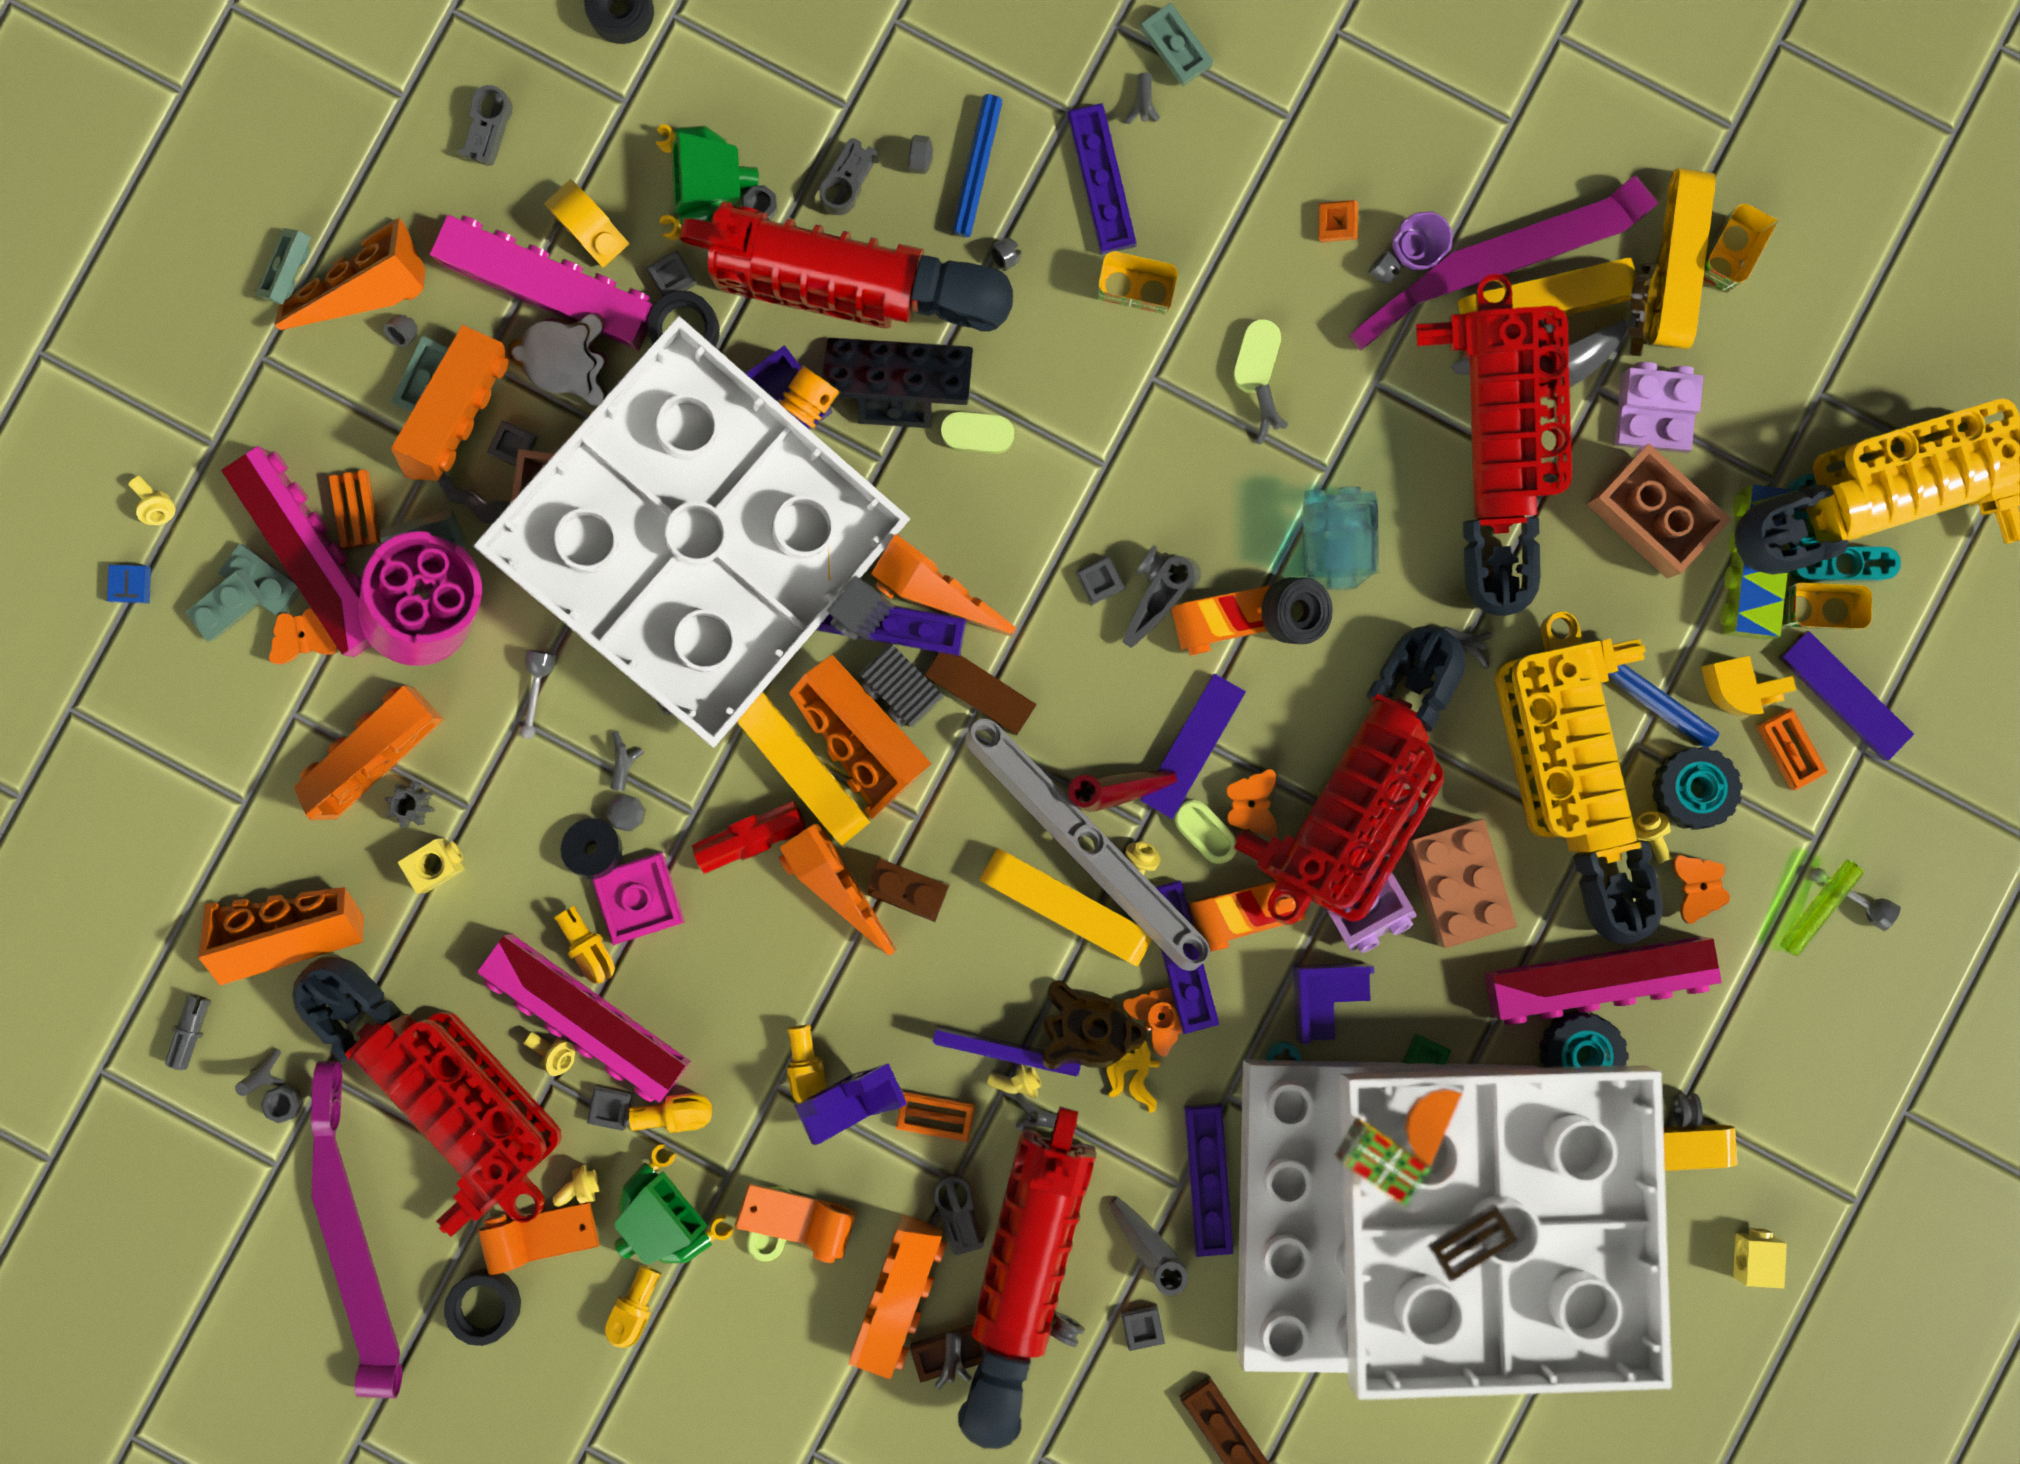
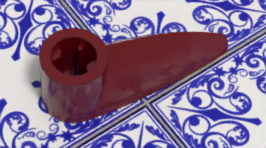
[1068,770,1177,812]

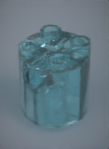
[1303,486,1379,590]

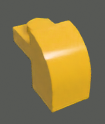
[544,179,630,268]
[1701,655,1796,716]

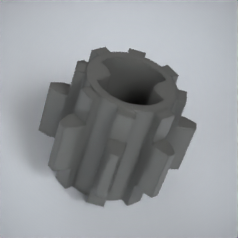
[385,782,435,827]

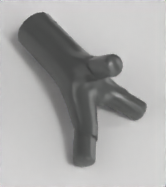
[1125,73,1160,124]
[1255,384,1288,444]
[1443,626,1492,669]
[610,731,644,791]
[235,1049,284,1096]
[1015,1093,1057,1130]
[935,1331,972,1389]

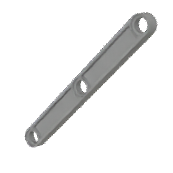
[965,719,1210,971]

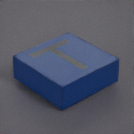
[107,565,151,604]

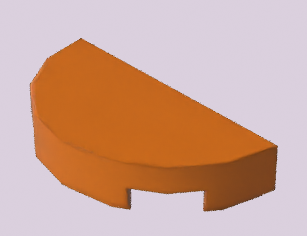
[1404,1088,1463,1166]

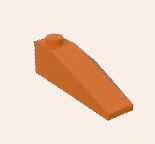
[275,218,426,330]
[871,534,1016,636]
[779,824,897,956]

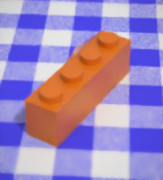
[391,325,509,481]
[789,655,932,820]
[293,685,444,820]
[198,887,364,985]
[848,1214,947,1380]

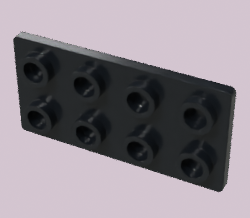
[822,338,973,428]

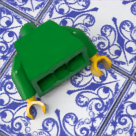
[655,124,759,241]
[614,1144,733,1265]

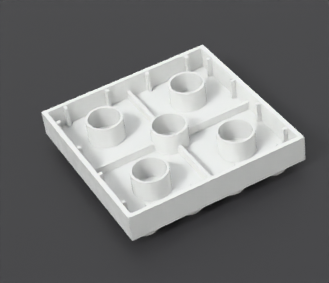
[474,316,910,748]
[1237,1059,1541,1373]
[1340,1065,1671,1399]

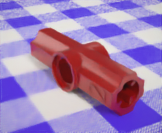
[691,801,807,874]

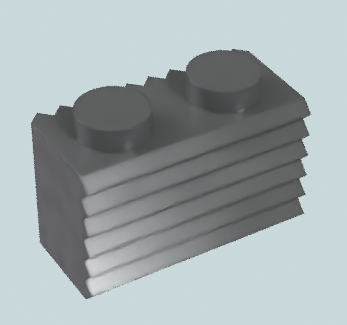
[827,575,894,641]
[860,643,944,728]

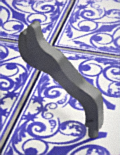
[438,471,511,523]

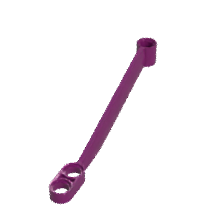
[1349,175,1659,351]
[311,1061,402,1399]

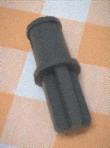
[165,994,211,1070]

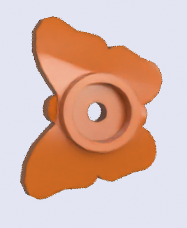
[269,608,339,665]
[1226,769,1278,838]
[1672,855,1730,924]
[1122,987,1182,1057]

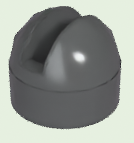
[990,238,1022,271]
[1368,250,1401,283]
[383,314,417,347]

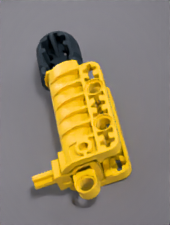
[1734,398,2020,574]
[1495,612,1663,944]

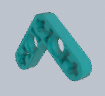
[1787,474,1901,582]

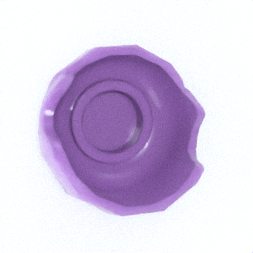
[1391,211,1452,271]

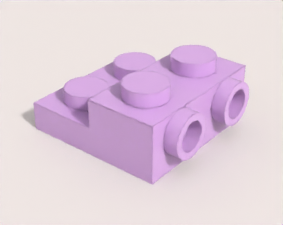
[1614,362,1704,453]
[1327,858,1417,953]

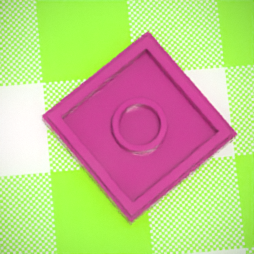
[592,852,685,946]

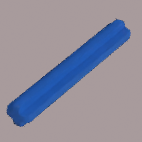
[952,94,1002,238]
[1608,664,1719,747]

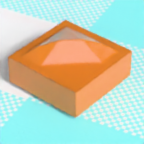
[1318,200,1358,243]

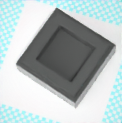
[646,250,697,296]
[486,420,538,467]
[1075,555,1125,605]
[587,1085,633,1131]
[1121,1304,1165,1351]

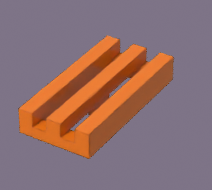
[329,470,381,549]
[1756,708,1828,790]
[896,1091,975,1142]

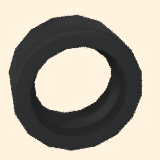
[647,291,720,347]
[444,1268,521,1346]

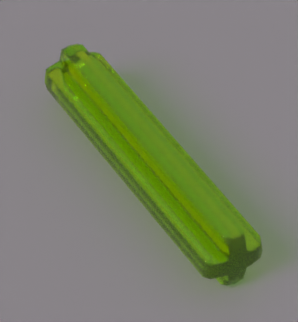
[1780,859,1864,956]

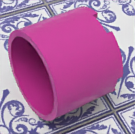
[358,532,482,666]

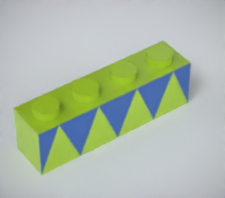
[1720,485,1797,640]

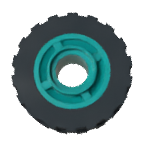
[1652,747,1743,830]
[1539,1011,1629,1068]

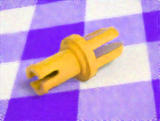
[554,906,615,984]
[786,1024,827,1103]
[629,1093,712,1133]
[604,1264,662,1348]

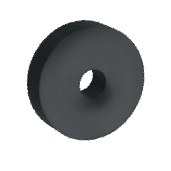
[560,818,623,879]

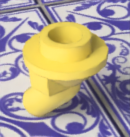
[128,475,176,525]
[1633,811,1672,864]
[1124,842,1161,875]
[523,1031,575,1076]
[987,1064,1042,1098]
[552,1165,600,1208]

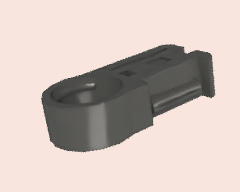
[458,85,513,166]
[819,138,878,215]
[934,1174,985,1255]

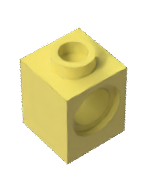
[398,838,465,894]
[1733,1228,1787,1289]

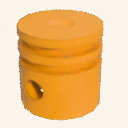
[777,366,840,429]

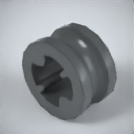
[1136,545,1169,582]
[1673,1093,1703,1128]
[1050,1312,1085,1347]

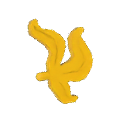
[1106,1040,1160,1113]

